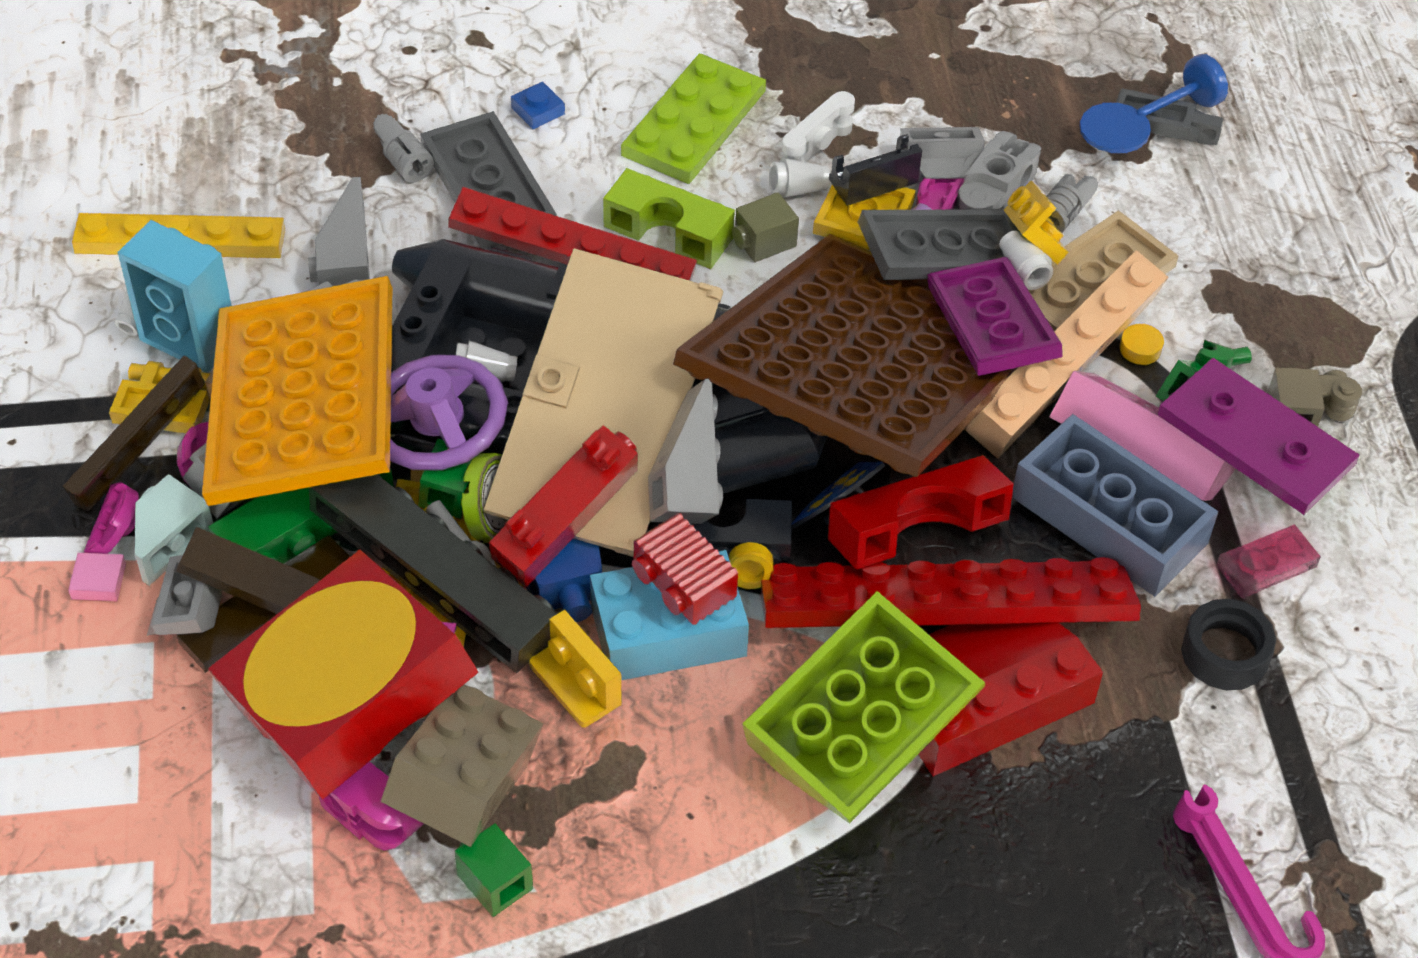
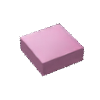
[68,553,126,601]

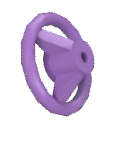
[390,355,508,471]

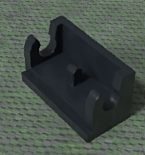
[829,134,922,206]

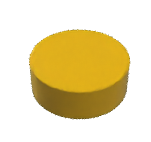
[1120,324,1164,365]
[728,542,773,589]

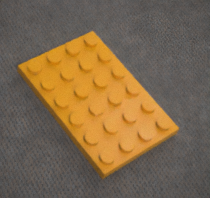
[202,276,393,506]

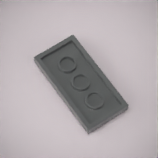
[420,111,557,249]
[858,209,1020,280]

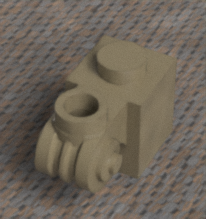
[1267,368,1362,427]

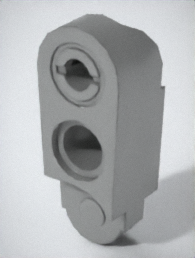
[957,131,1041,210]

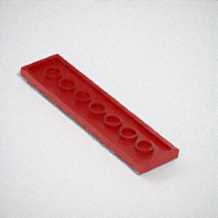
[760,557,1141,628]

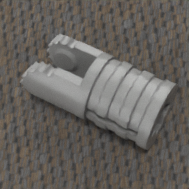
[373,114,434,183]
[1047,174,1098,233]

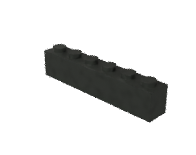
[309,474,557,673]

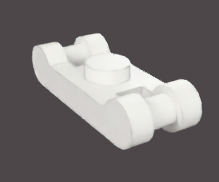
[782,91,855,162]

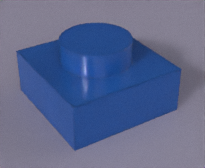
[511,81,565,130]

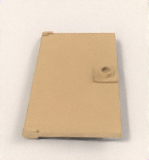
[484,248,724,557]

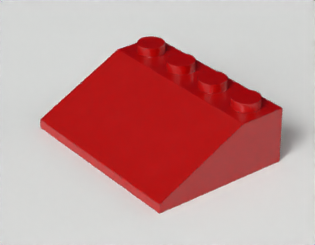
[918,623,1103,777]

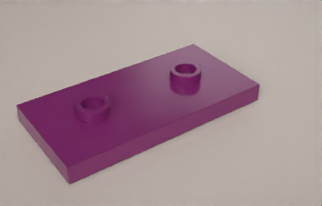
[927,257,1063,376]
[1157,358,1360,515]

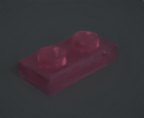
[1217,524,1321,599]

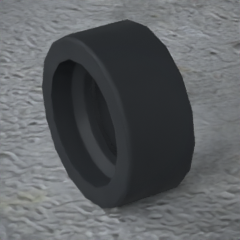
[1181,599,1277,691]

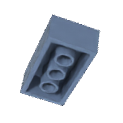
[1012,414,1218,597]

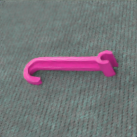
[1173,784,1325,958]

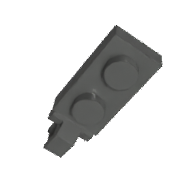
[1116,88,1224,145]

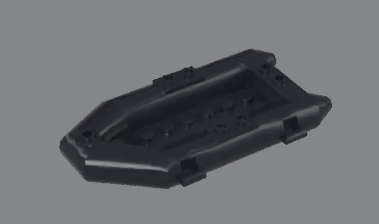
[390,239,827,494]

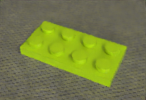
[621,53,766,184]

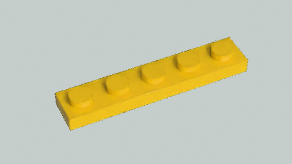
[72,213,285,258]

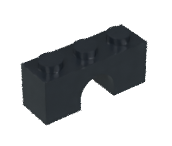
[654,499,792,565]

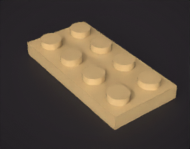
[1029,210,1179,331]

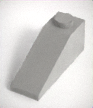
[308,177,370,286]

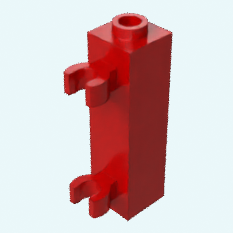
[489,425,638,587]

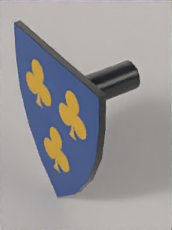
[791,462,885,529]

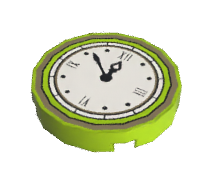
[461,453,508,544]

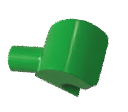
[1195,340,1252,368]

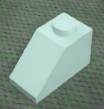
[135,474,213,586]

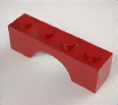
[828,455,1014,570]

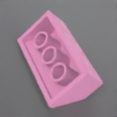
[1050,371,1236,501]

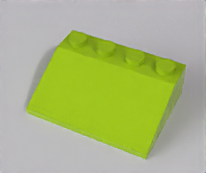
[742,591,985,824]

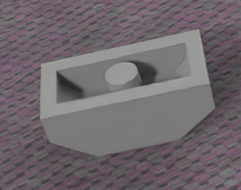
[900,127,985,179]
[147,555,222,636]

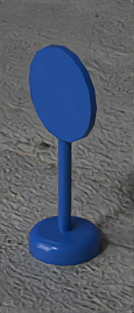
[1079,54,1228,153]

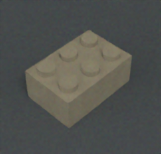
[381,684,544,847]

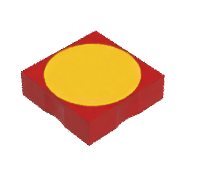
[208,550,479,800]

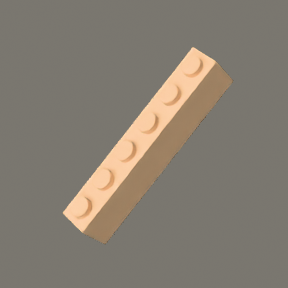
[965,250,1169,458]

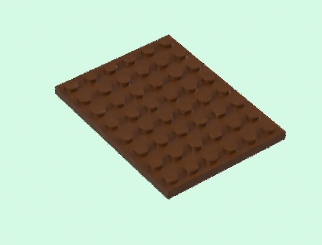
[673,234,1018,477]

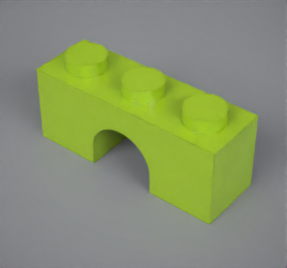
[603,168,735,269]

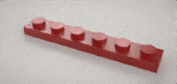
[448,187,697,281]

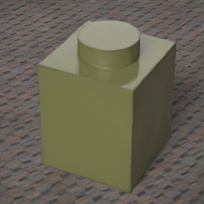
[732,192,799,263]

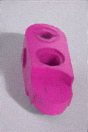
[319,762,424,851]

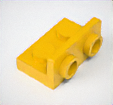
[1004,181,1069,265]
[529,610,622,728]

